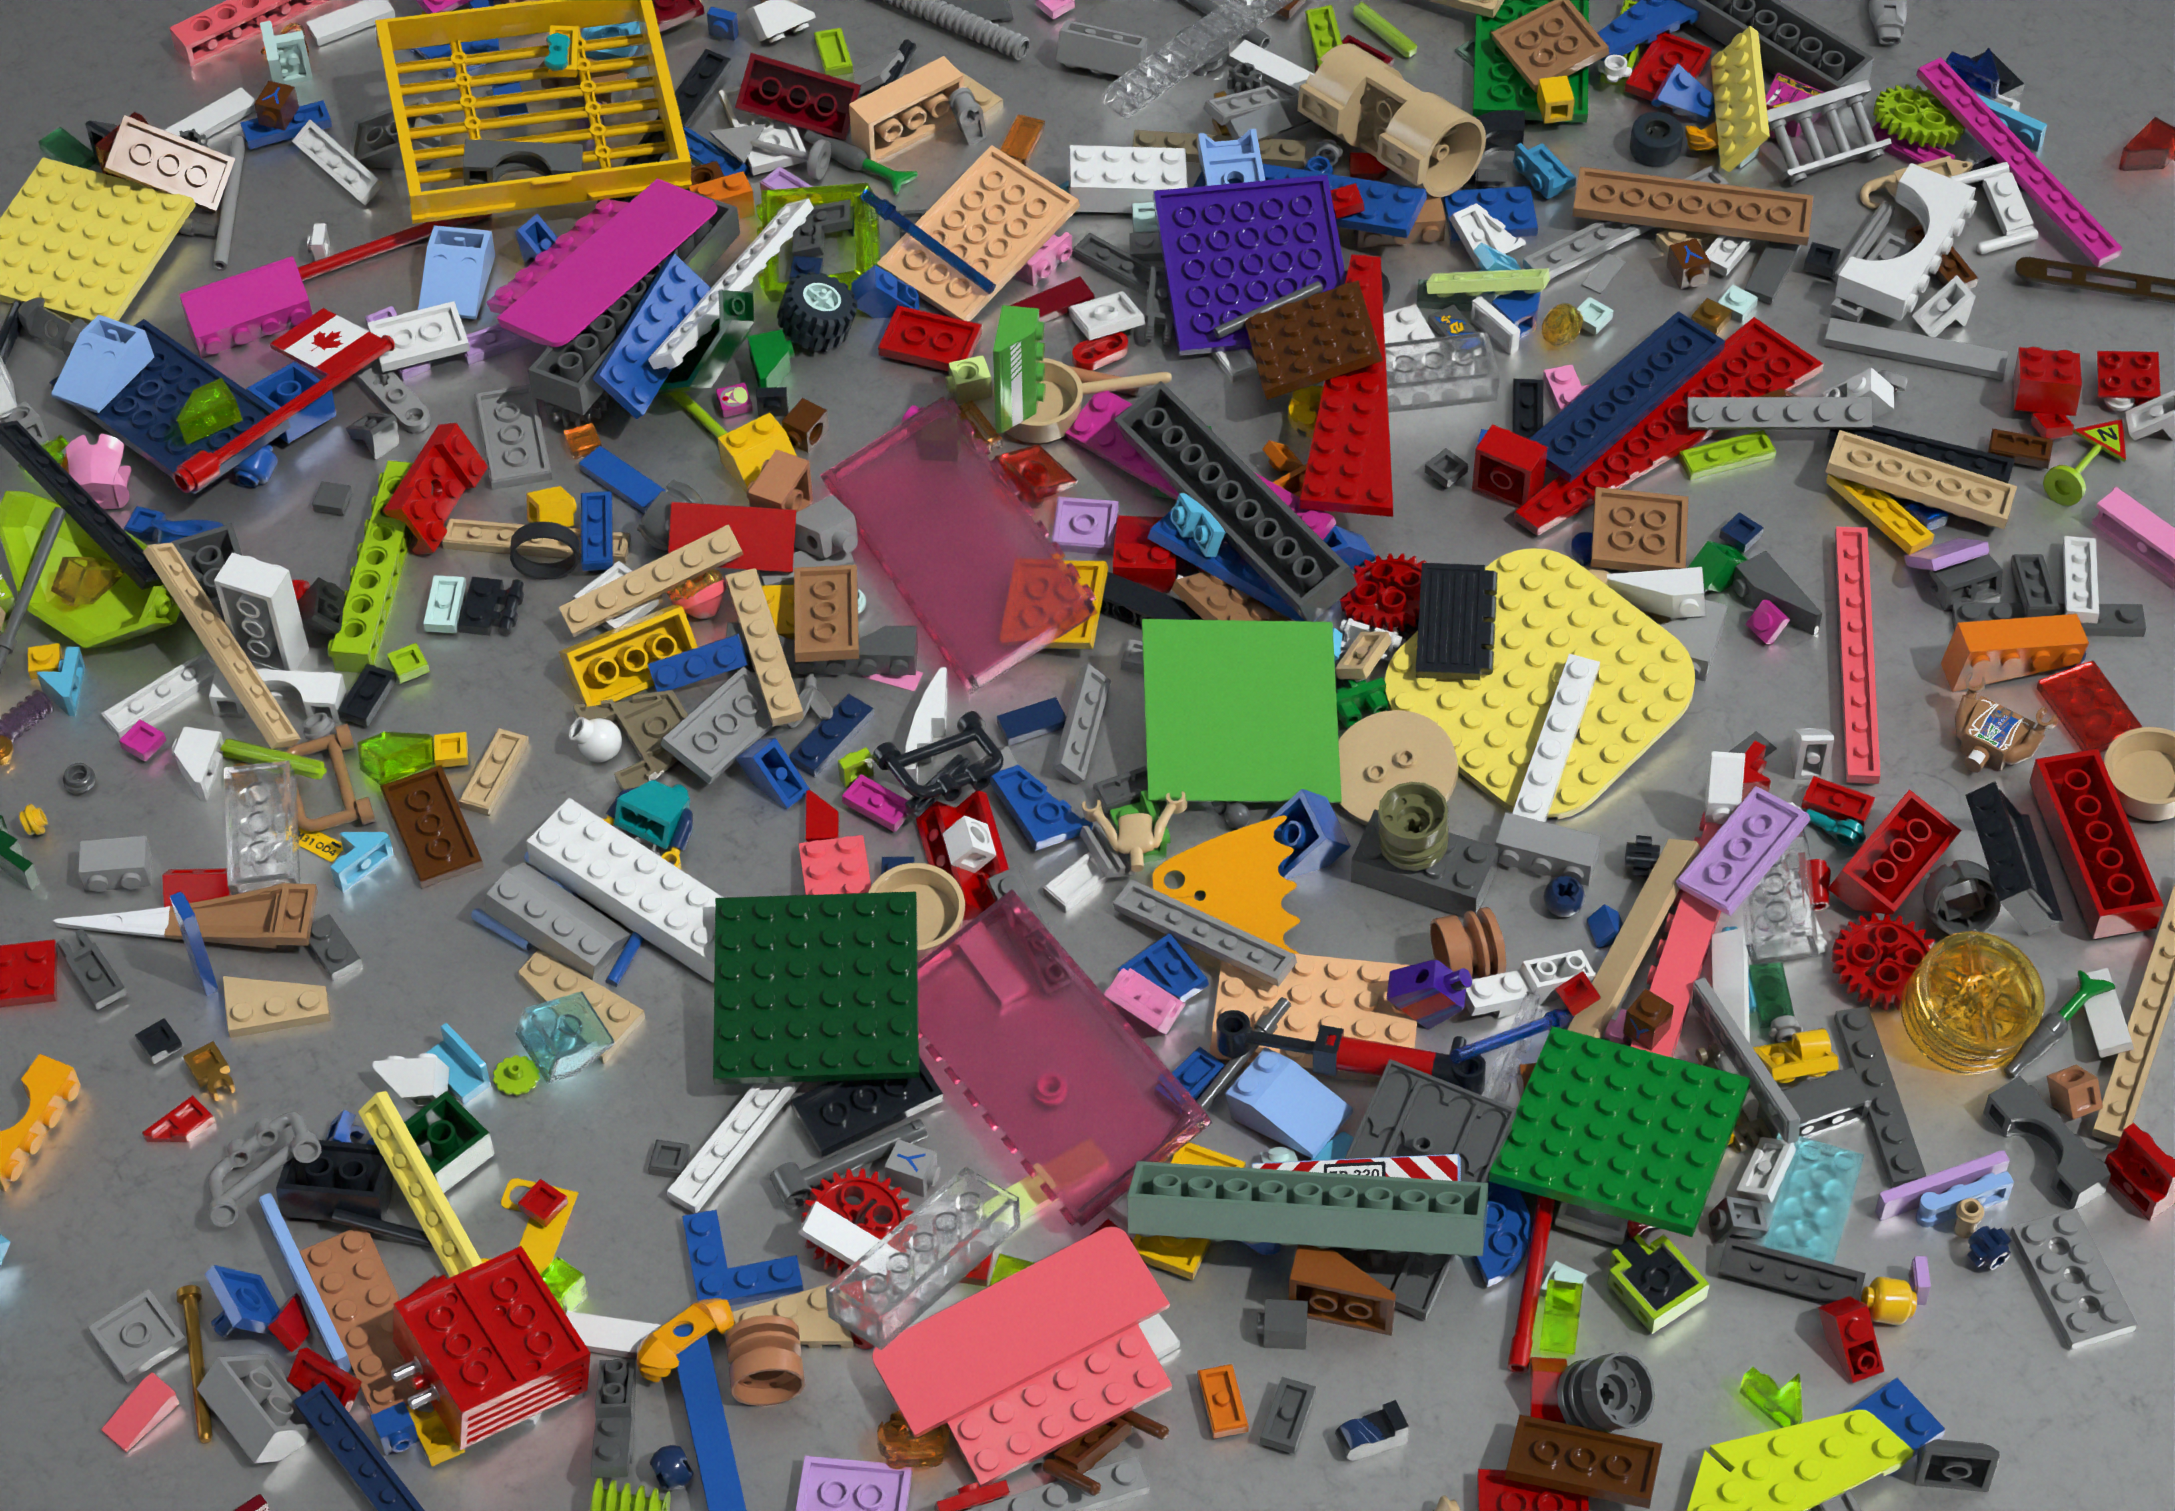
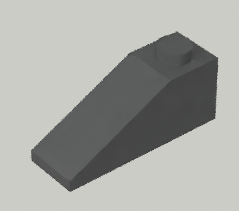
[1732,551,1822,635]

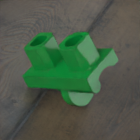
[1336,677,1388,728]

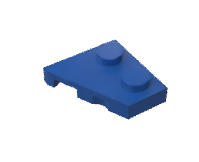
[1651,63,1715,123]

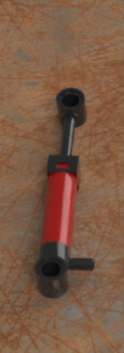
[1216,1010,1486,1095]

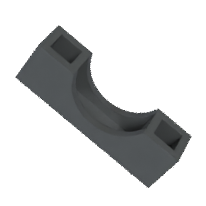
[463,139,583,186]
[1983,1076,2111,1209]

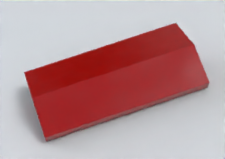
[916,791,1009,921]

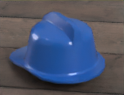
[151,520,224,544]

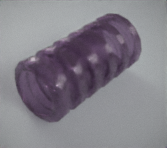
[0,690,54,743]

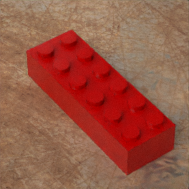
[2029,749,2164,939]

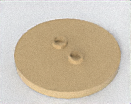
[1338,710,1458,826]

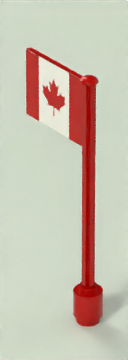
[173,308,395,493]

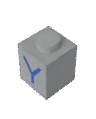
[884,1139,941,1197]

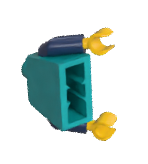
[603,780,693,870]

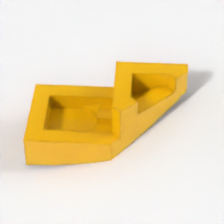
[406,1405,465,1467]

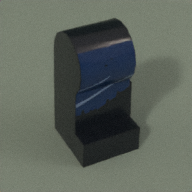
[1335,1400,1409,1461]

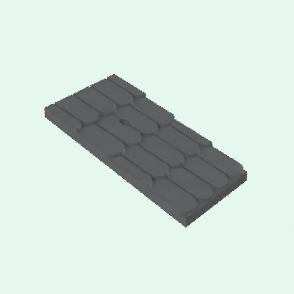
[1326,1059,1517,1321]

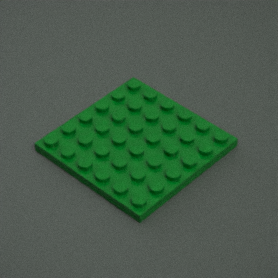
[1489,1026,1751,1237]

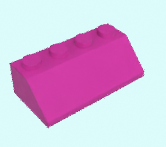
[179,256,312,358]

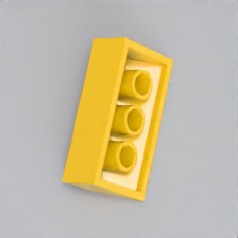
[559,604,698,707]

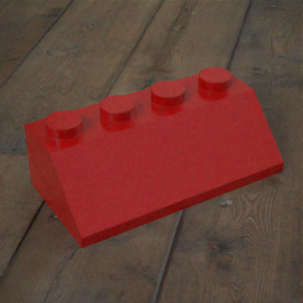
[1828,789,1962,915]

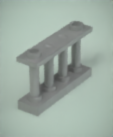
[1767,79,1892,185]

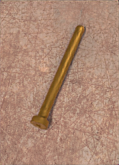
[176,1285,213,1443]

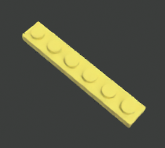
[358,1091,482,1278]

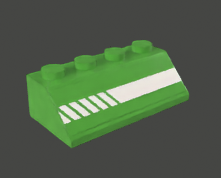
[993,305,1046,433]

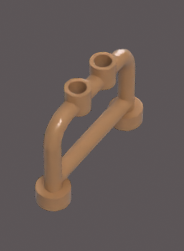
[274,723,376,832]

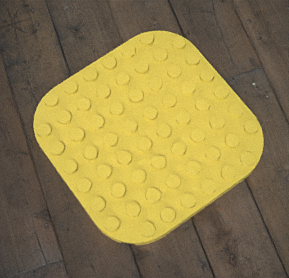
[1385,548,1695,820]

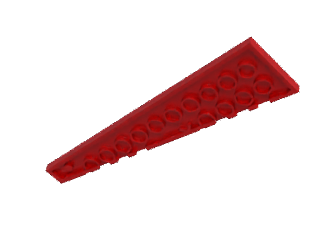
[1300,254,1393,517]
[1514,317,1824,536]

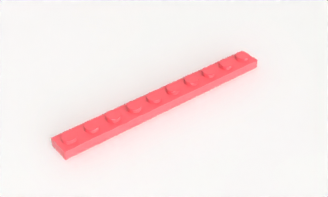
[1834,526,1880,784]

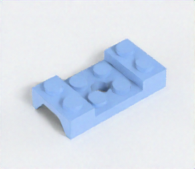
[1197,129,1265,186]

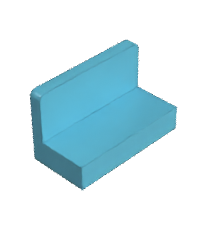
[426,1023,491,1105]

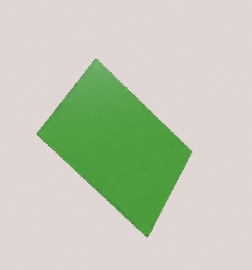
[1142,619,1342,803]

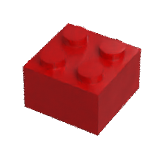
[2013,347,2082,416]
[1472,424,1548,508]

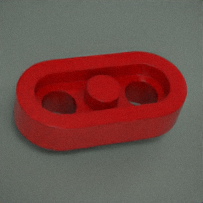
[1072,331,1128,371]

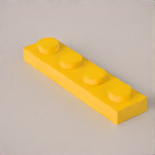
[1826,473,1934,555]

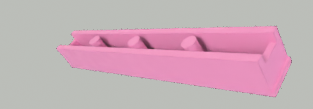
[2092,487,2175,583]

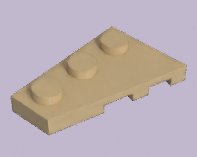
[223,976,331,1038]
[733,1283,854,1348]

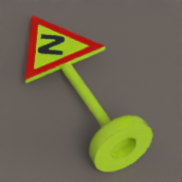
[2043,419,2126,506]

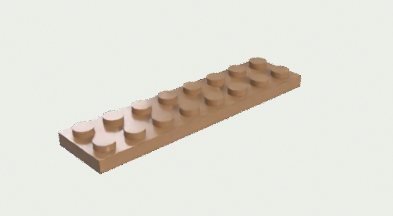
[1572,167,1814,246]

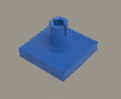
[205,1265,280,1338]

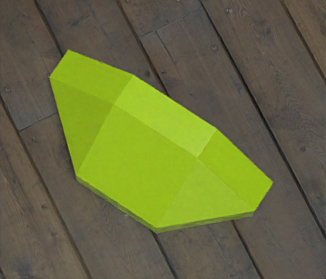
[0,491,181,648]

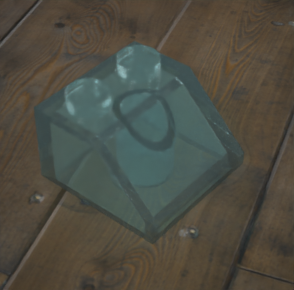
[515,991,615,1084]

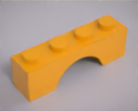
[0,1054,81,1192]

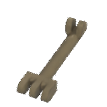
[1695,1043,1772,1152]

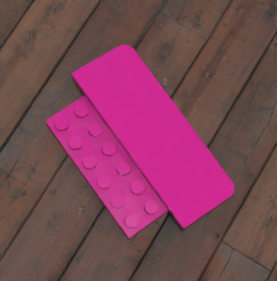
[486,178,718,347]

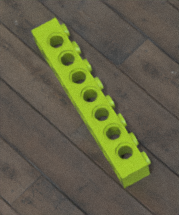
[328,460,413,673]

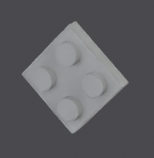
[88,1289,187,1383]

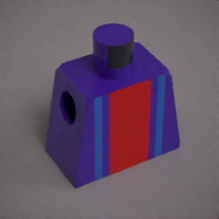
[1387,960,1472,1030]

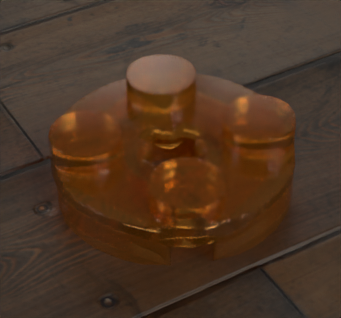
[877,1411,950,1469]

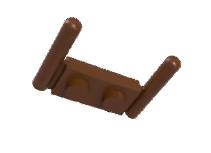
[1043,1410,1169,1496]

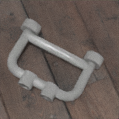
[208,1112,321,1227]

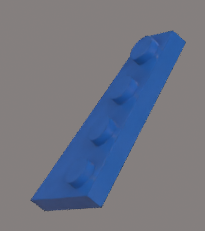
[1598,0,1699,62]

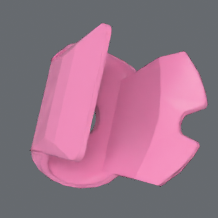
[65,434,132,509]

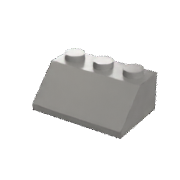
[197,1354,318,1464]

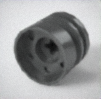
[1557,1352,1655,1432]

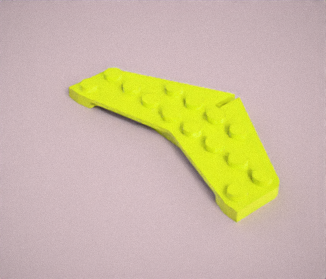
[1687,1410,1914,1511]

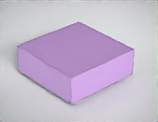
[1908,1256,1931,1305]

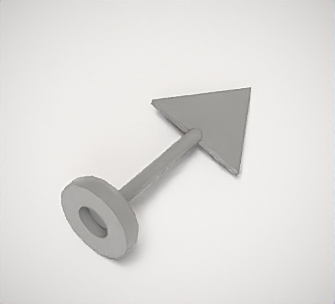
[709,124,831,180]

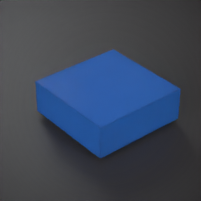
[124,506,167,542]

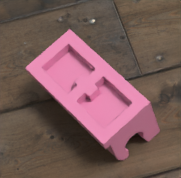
[1103,968,1186,1035]

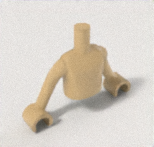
[1081,792,1187,872]

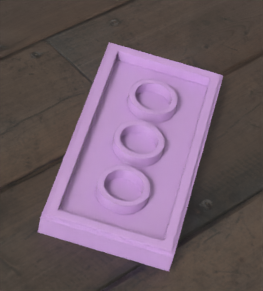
[1676,786,1810,916]

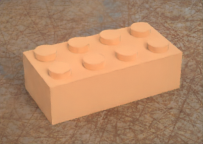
[849,56,964,162]

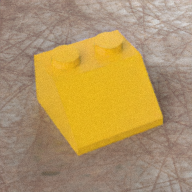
[718,413,797,494]

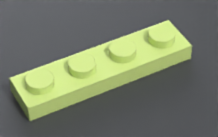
[1426,268,1550,297]

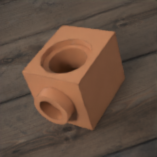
[2047,1065,2103,1120]

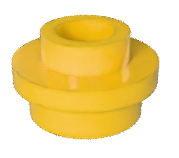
[19,804,48,836]

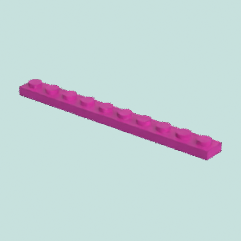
[1916,57,2123,267]

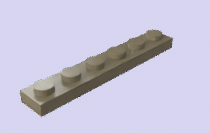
[1132,130,1306,169]

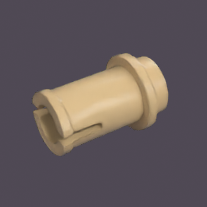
[1954,1198,1984,1238]

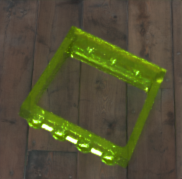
[756,183,881,302]

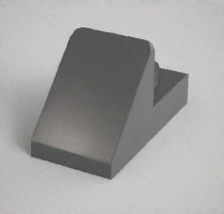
[346,412,399,459]

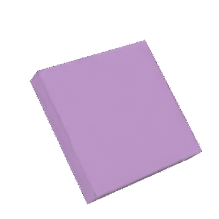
[1051,497,1119,555]
[1904,538,1990,571]

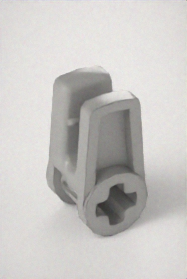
[949,87,987,145]

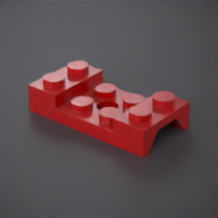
[383,423,488,554]

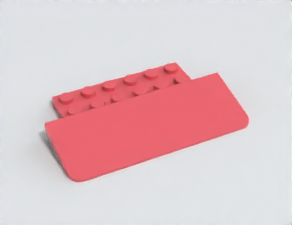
[872,1227,1172,1488]

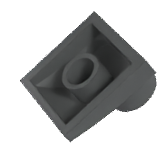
[1915,1439,2000,1492]

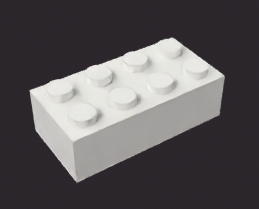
[1068,145,1187,213]
[214,553,309,671]

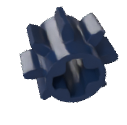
[1967,1226,2012,1270]

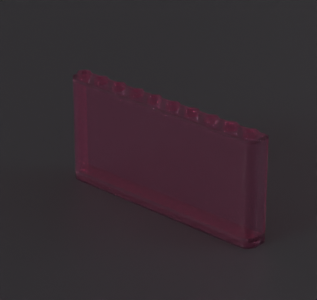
[819,396,1097,695]
[918,889,1212,1228]

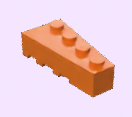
[1941,614,2089,692]

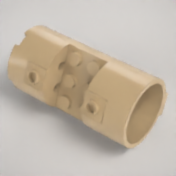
[1297,44,1486,197]

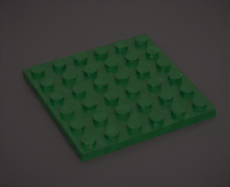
[713,891,919,1085]

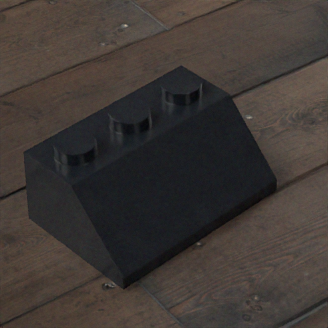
[276,1137,393,1221]

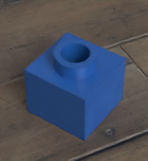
[370,1401,419,1455]

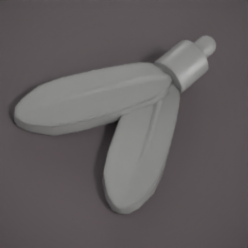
[787,673,833,729]

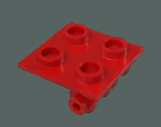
[2097,351,2161,406]

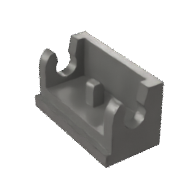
[1930,553,2003,611]

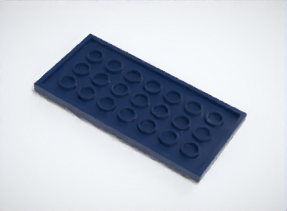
[49,319,291,494]

